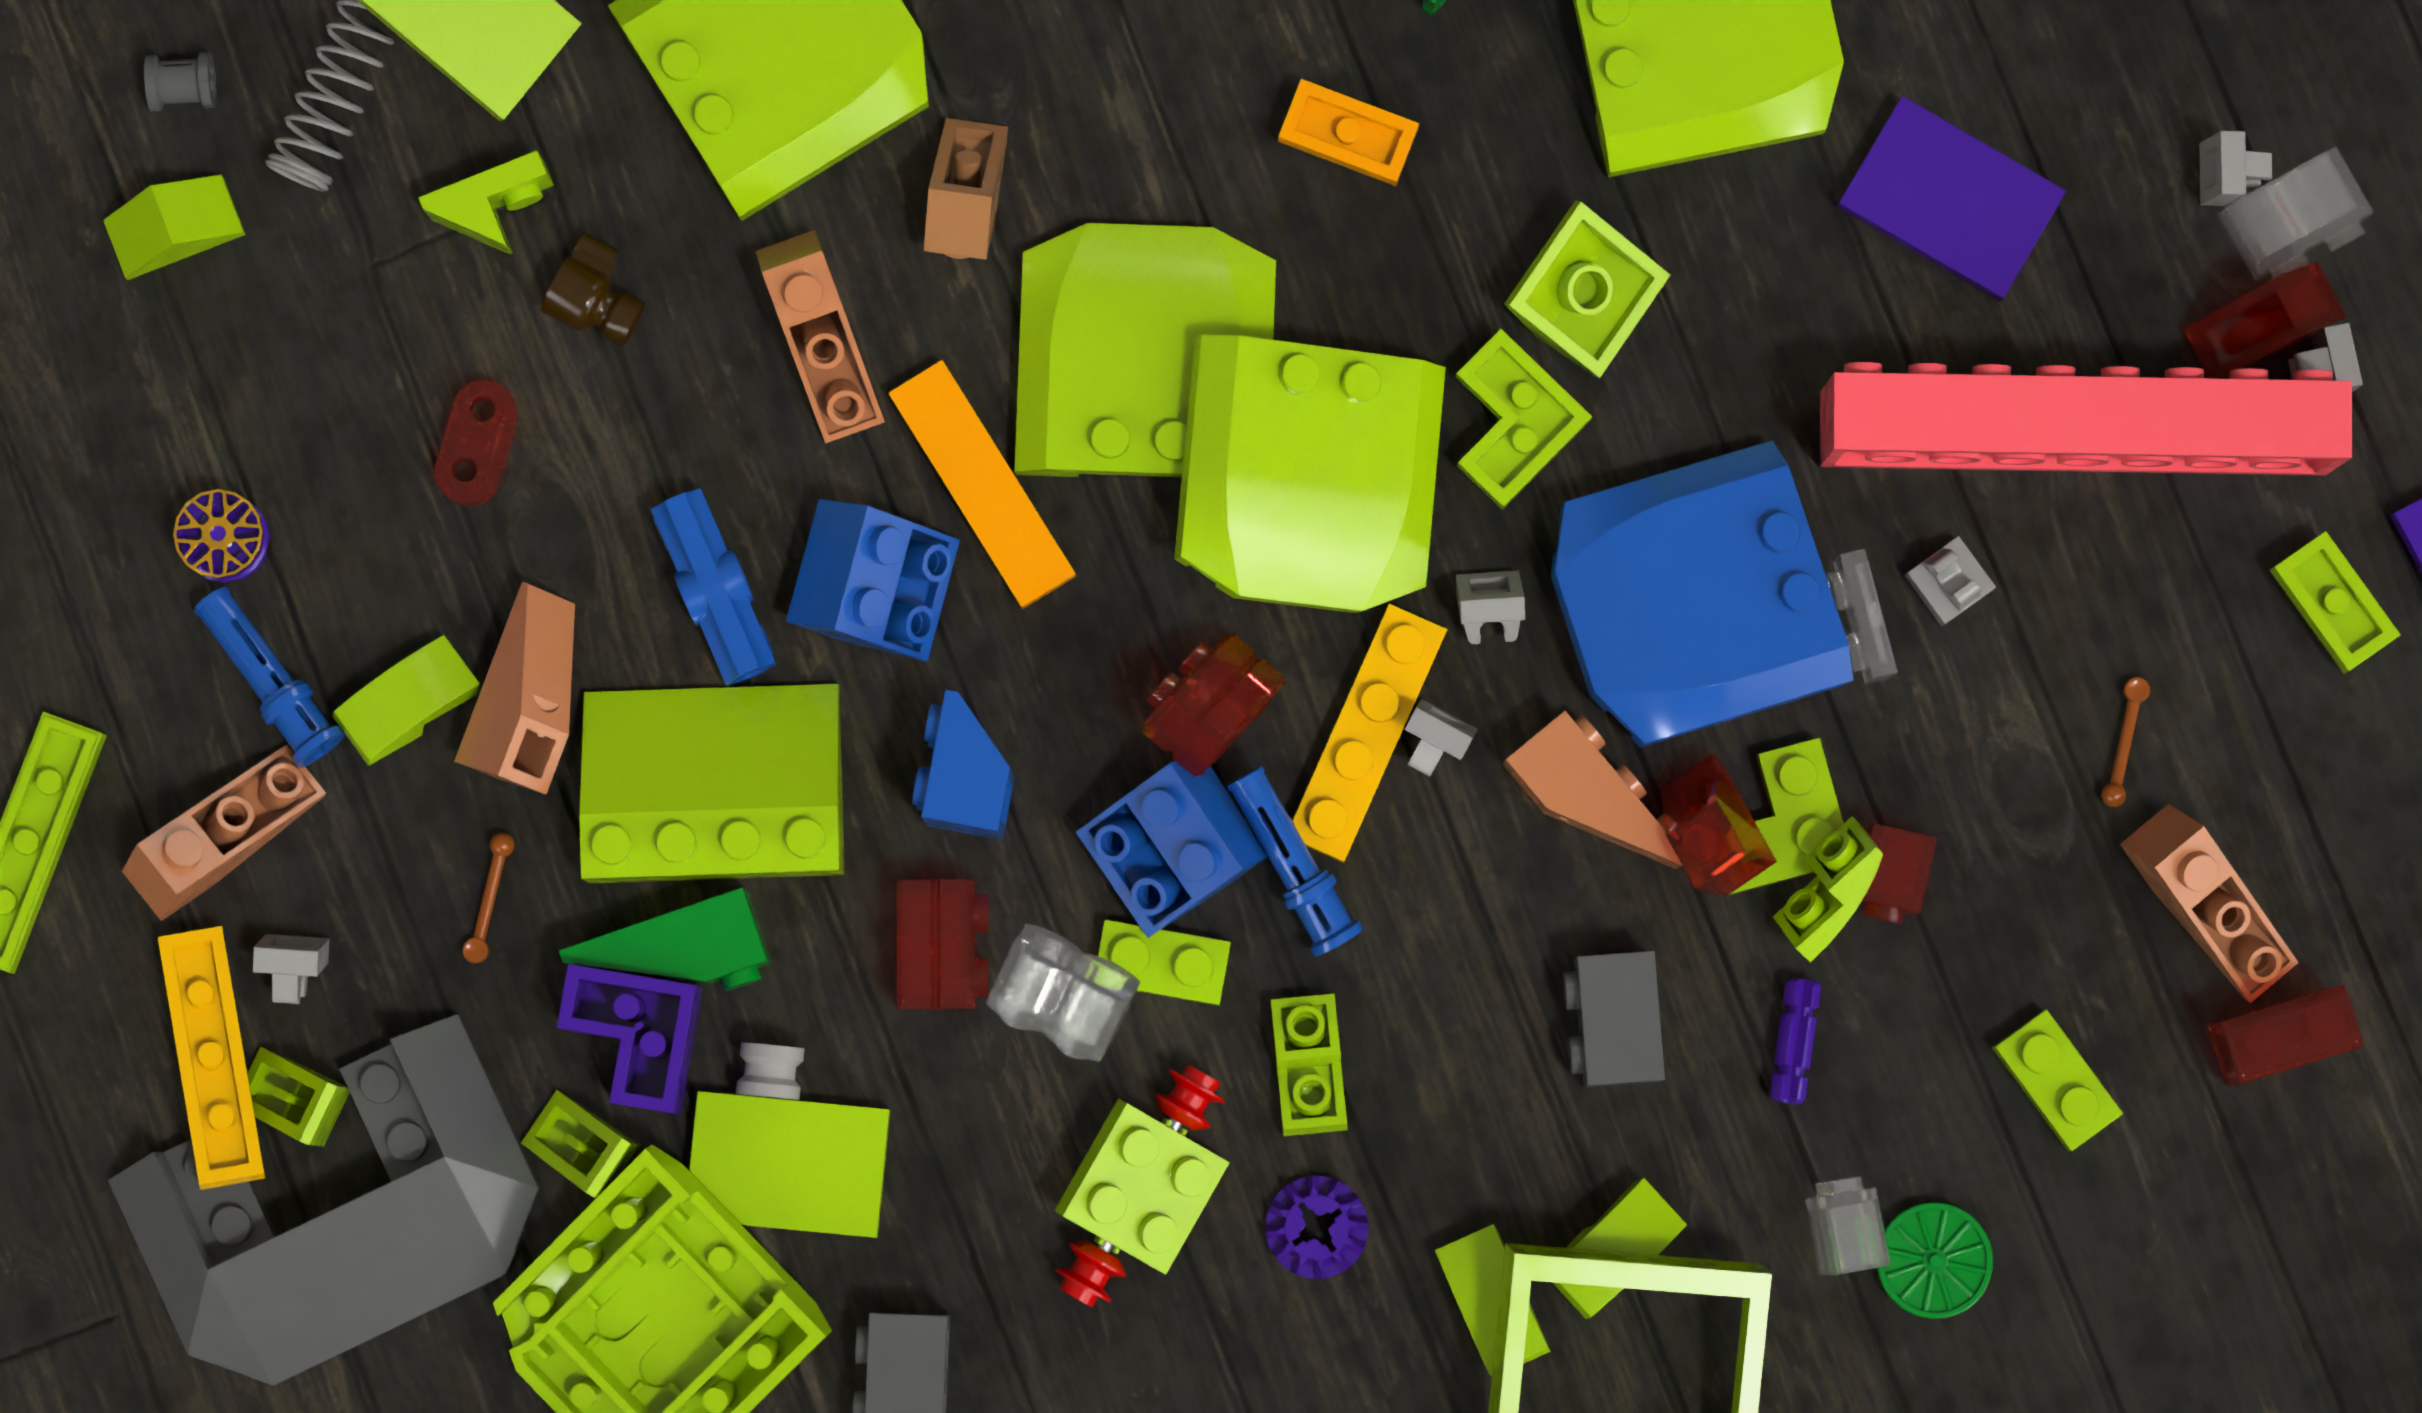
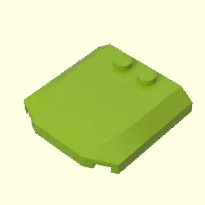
[608,0,929,221]
[1573,0,1844,178]
[1014,223,1276,477]
[1174,334,1446,613]
[493,1145,832,1413]

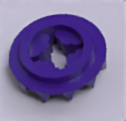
[1266,1176,1368,1279]

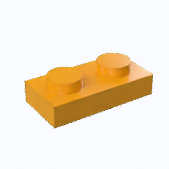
[1278,79,1419,186]

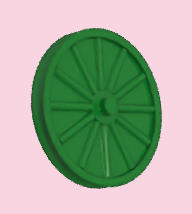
[1876,1203,1993,1319]

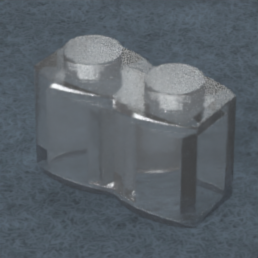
[2218,147,2374,282]
[986,924,1141,1062]
[1805,1176,1891,1276]

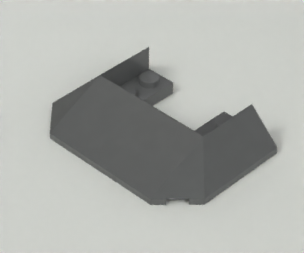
[108,1014,540,1386]

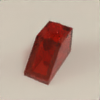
[2183,261,2347,379]
[1661,754,1777,896]

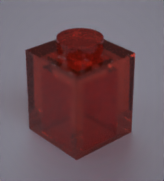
[1860,823,1937,925]

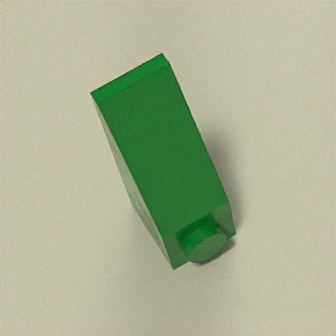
[559,887,772,991]

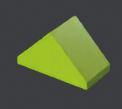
[103,175,246,280]
[247,1046,350,1147]
[521,1090,640,1198]

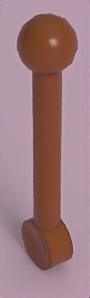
[2101,677,2150,807]
[463,832,515,963]

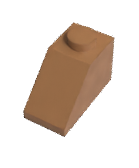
[924,118,1008,260]

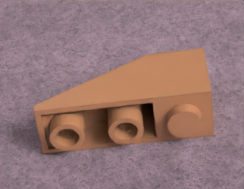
[755,230,885,444]
[454,582,575,794]
[1503,711,1689,869]
[122,744,326,921]
[2120,804,2299,1003]

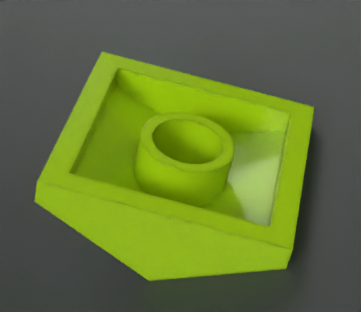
[1504,200,1670,378]

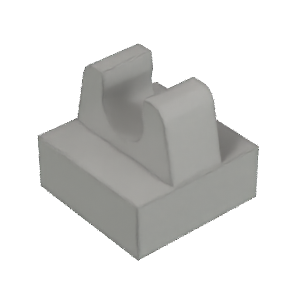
[2199,131,2272,206]
[2287,323,2363,392]
[1904,536,1996,627]
[1456,570,1525,644]
[1404,699,1478,777]
[253,934,329,1004]

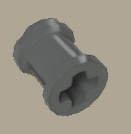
[144,52,217,112]

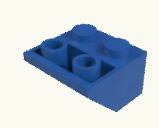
[786,499,960,662]
[912,690,1015,840]
[1076,749,1268,938]

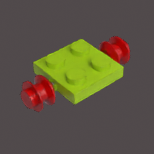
[1054,1064,1230,1308]

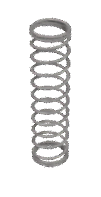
[265,0,395,192]

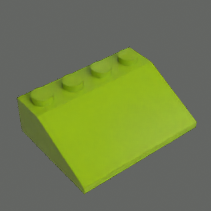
[580,684,845,883]

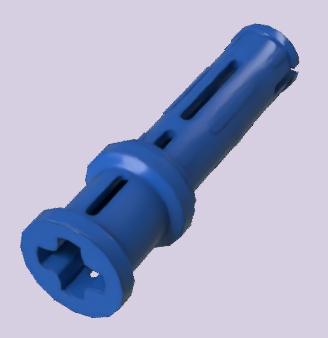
[194,587,345,768]
[1227,766,1364,957]

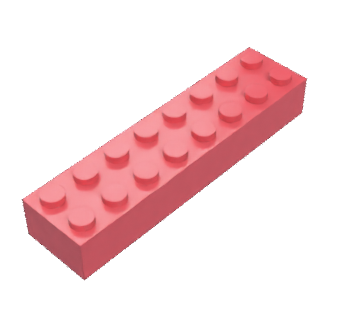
[1820,362,2352,475]

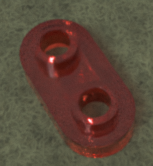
[434,380,519,506]

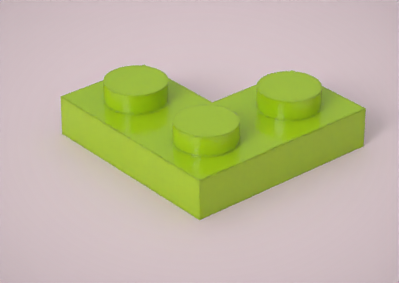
[1456,329,1592,510]
[1711,738,1844,895]

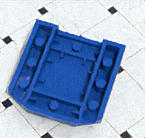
[1550,440,1853,748]

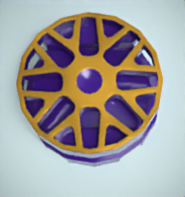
[173,489,271,584]

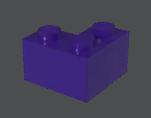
[557,964,703,1115]

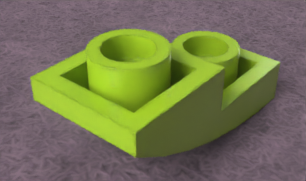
[333,635,480,766]
[1773,816,1883,963]
[1271,993,1347,1136]
[1553,1178,1687,1319]
[1435,1224,1551,1378]

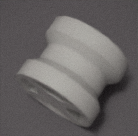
[736,1042,805,1100]

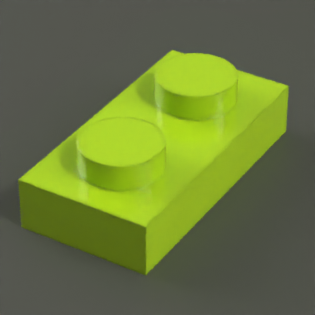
[2270,531,2401,674]
[1093,920,1231,1006]
[1992,1009,2123,1152]

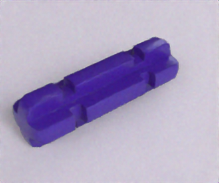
[1770,978,1821,1105]

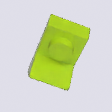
[418,151,554,254]

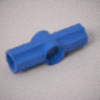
[651,488,777,686]

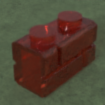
[1143,633,1285,777]
[897,879,989,1011]
[2208,985,2364,1086]

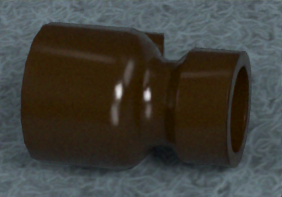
[541,232,646,347]

